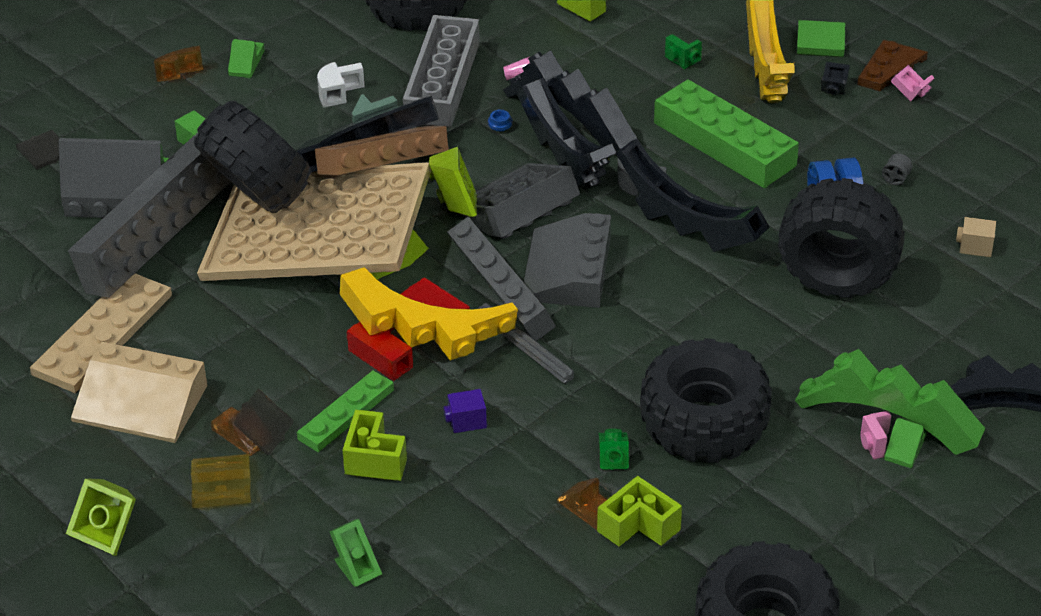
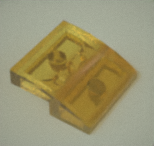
[191,454,251,508]

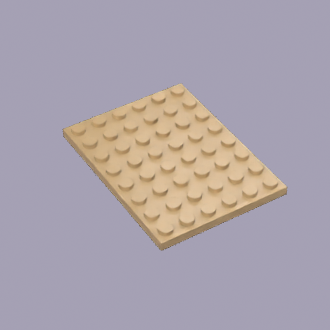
[197,163,431,281]

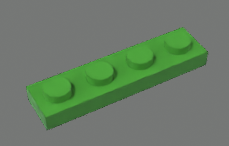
[297,370,394,452]

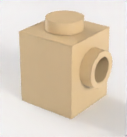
[956,217,996,257]

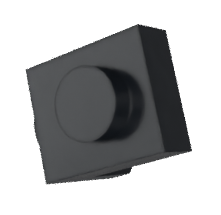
[821,62,850,95]

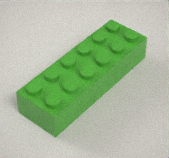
[654,79,799,188]

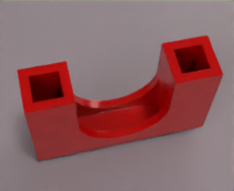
[347,277,470,381]

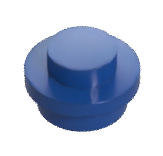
[488,110,512,132]

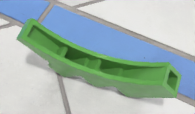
[795,349,985,455]

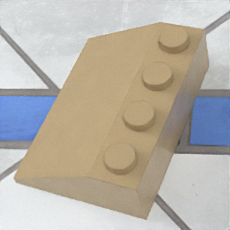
[71,342,207,443]

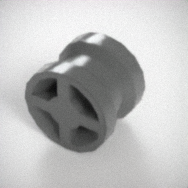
[882,153,913,185]

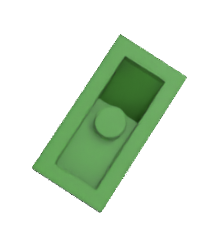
[228,39,265,78]
[884,417,929,469]
[329,519,382,587]

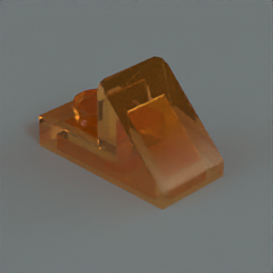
[211,405,271,456]
[558,478,607,530]

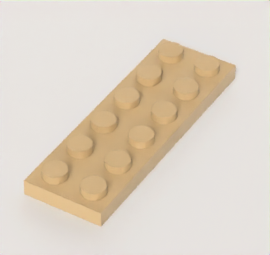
[30,274,172,393]

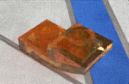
[154,46,203,82]

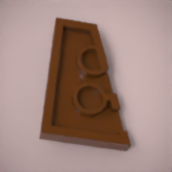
[858,40,928,91]

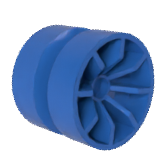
[807,157,863,186]

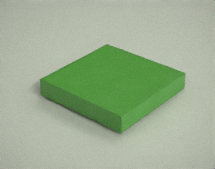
[797,20,845,57]

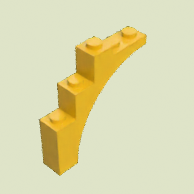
[746,0,795,103]
[340,267,518,361]

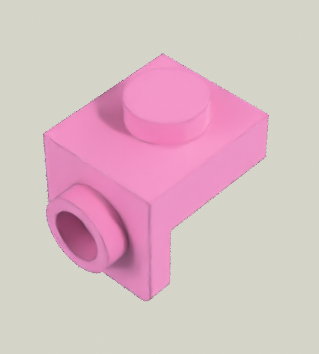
[891,65,935,101]
[860,411,891,459]

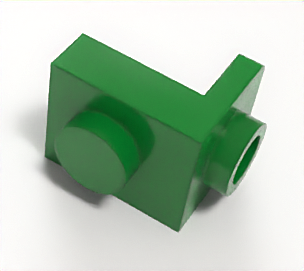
[665,34,702,69]
[599,429,629,469]

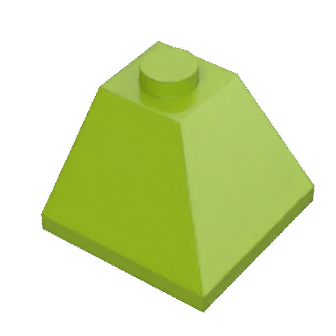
[66,478,136,555]

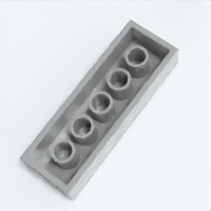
[403,15,480,127]

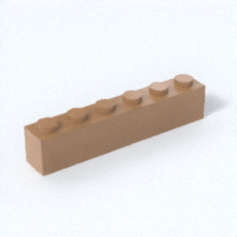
[315,126,449,175]

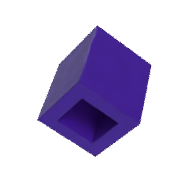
[443,389,487,433]

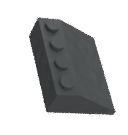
[59,138,164,218]
[459,163,580,239]
[524,213,611,308]

